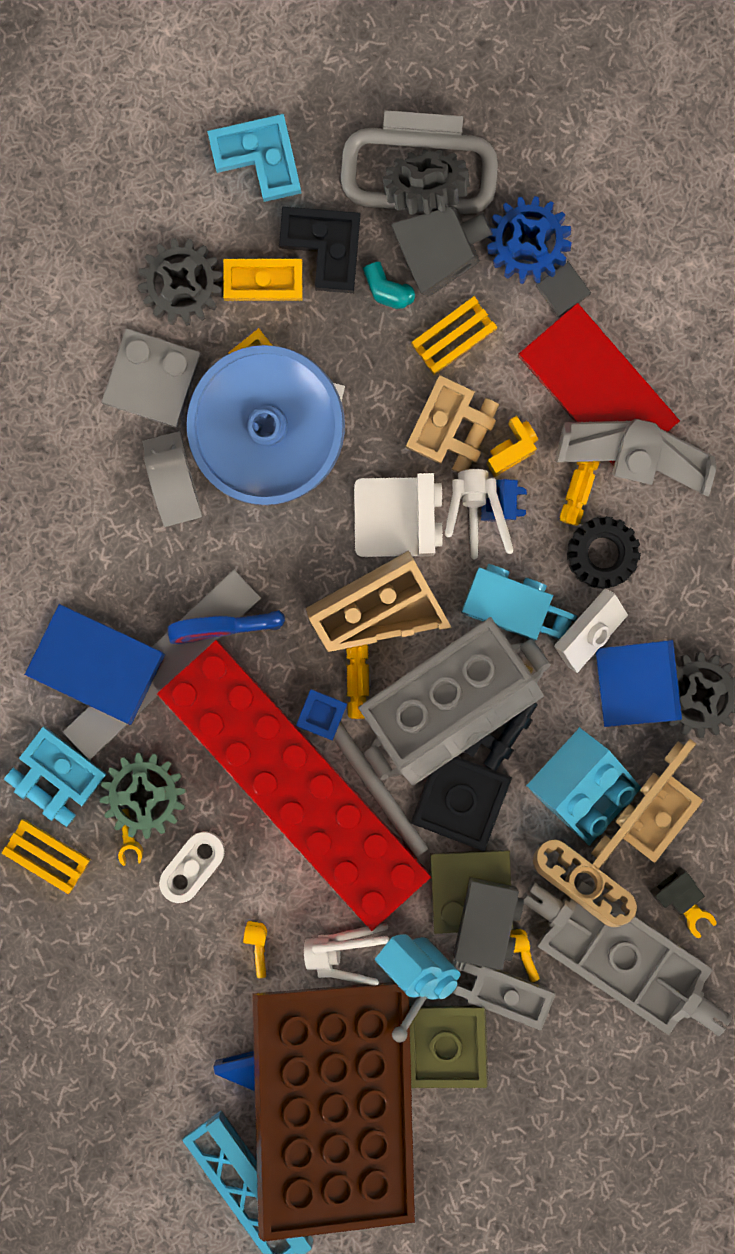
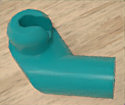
[362,262,415,309]

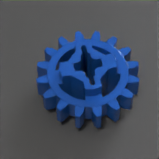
[487,196,572,284]

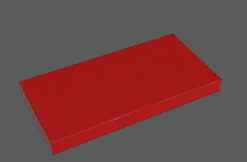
[518,303,680,466]

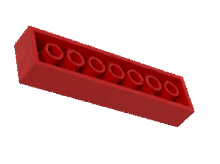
[157,640,431,931]

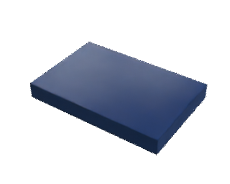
[24,604,166,725]

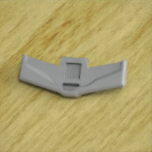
[555,419,716,497]

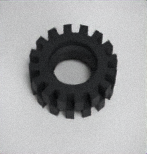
[567,516,641,589]

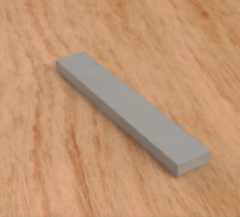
[62,570,262,760]

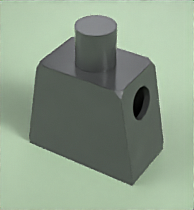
[391,207,493,297]

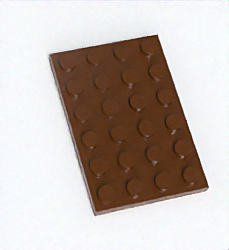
[253,982,415,1242]

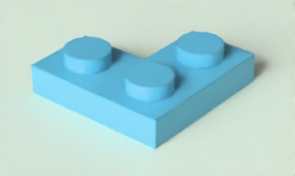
[207,114,302,202]

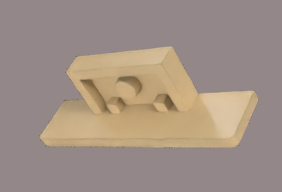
[591,739,703,869]

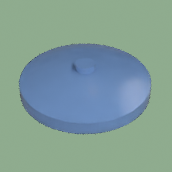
[187,345,345,505]

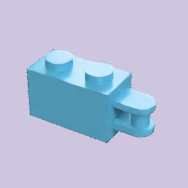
[461,564,578,641]

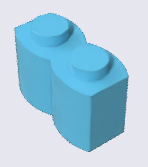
[375,934,461,1000]

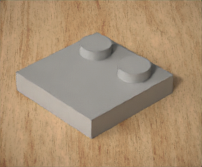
[102,328,201,428]

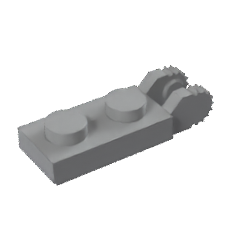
[449,954,556,1030]

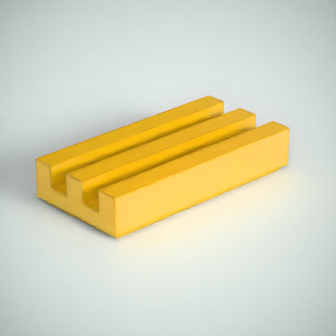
[411,296,497,375]
[1,819,91,894]

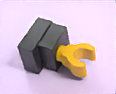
[650,867,717,938]

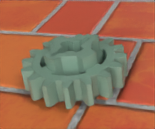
[100,753,187,839]

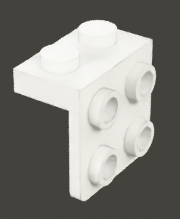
[354,473,443,557]

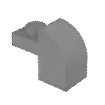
[142,431,202,527]

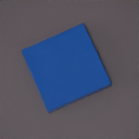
[596,640,682,727]

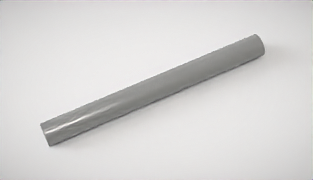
[333,722,428,857]

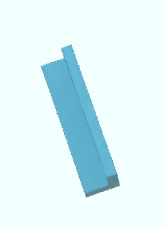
[182,1111,313,1254]

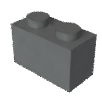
[453,877,524,971]

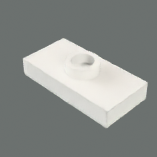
[554,588,628,673]

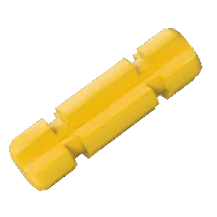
[559,461,600,526]
[346,644,369,719]

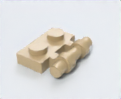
[406,375,499,473]

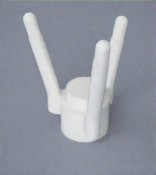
[445,469,514,559]
[304,923,390,986]

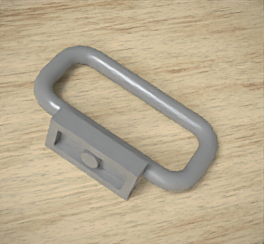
[341,110,498,215]

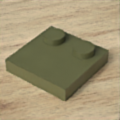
[430,850,514,934]
[409,1005,488,1088]

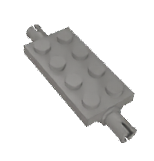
[522,879,732,1036]

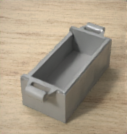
[358,617,551,786]

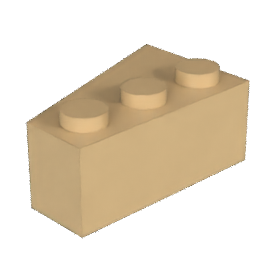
[306,551,451,652]

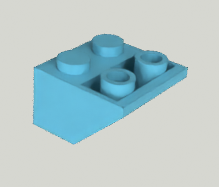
[526,727,641,846]

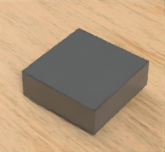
[536,261,591,318]

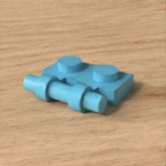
[4,727,107,827]

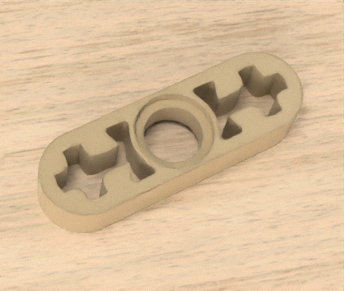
[533,840,637,927]

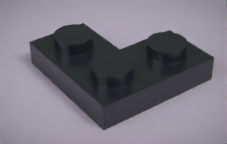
[279,206,361,294]

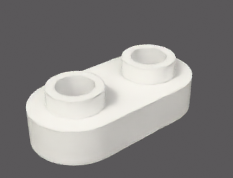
[159,831,225,903]

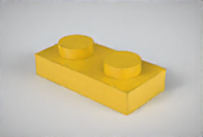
[223,259,303,301]

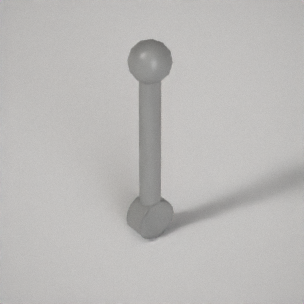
[392,996,427,1043]

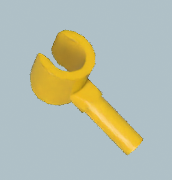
[118,809,143,866]
[243,921,267,978]
[510,929,540,982]

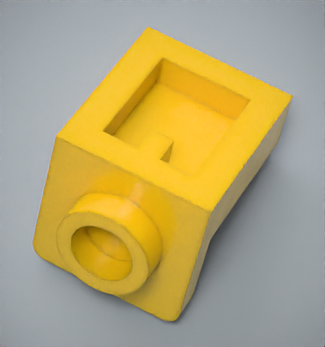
[487,415,538,477]

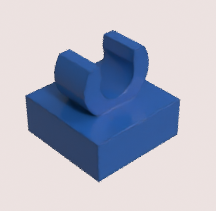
[481,479,527,522]
[296,689,347,741]

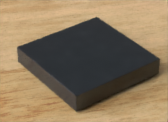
[410,756,512,852]

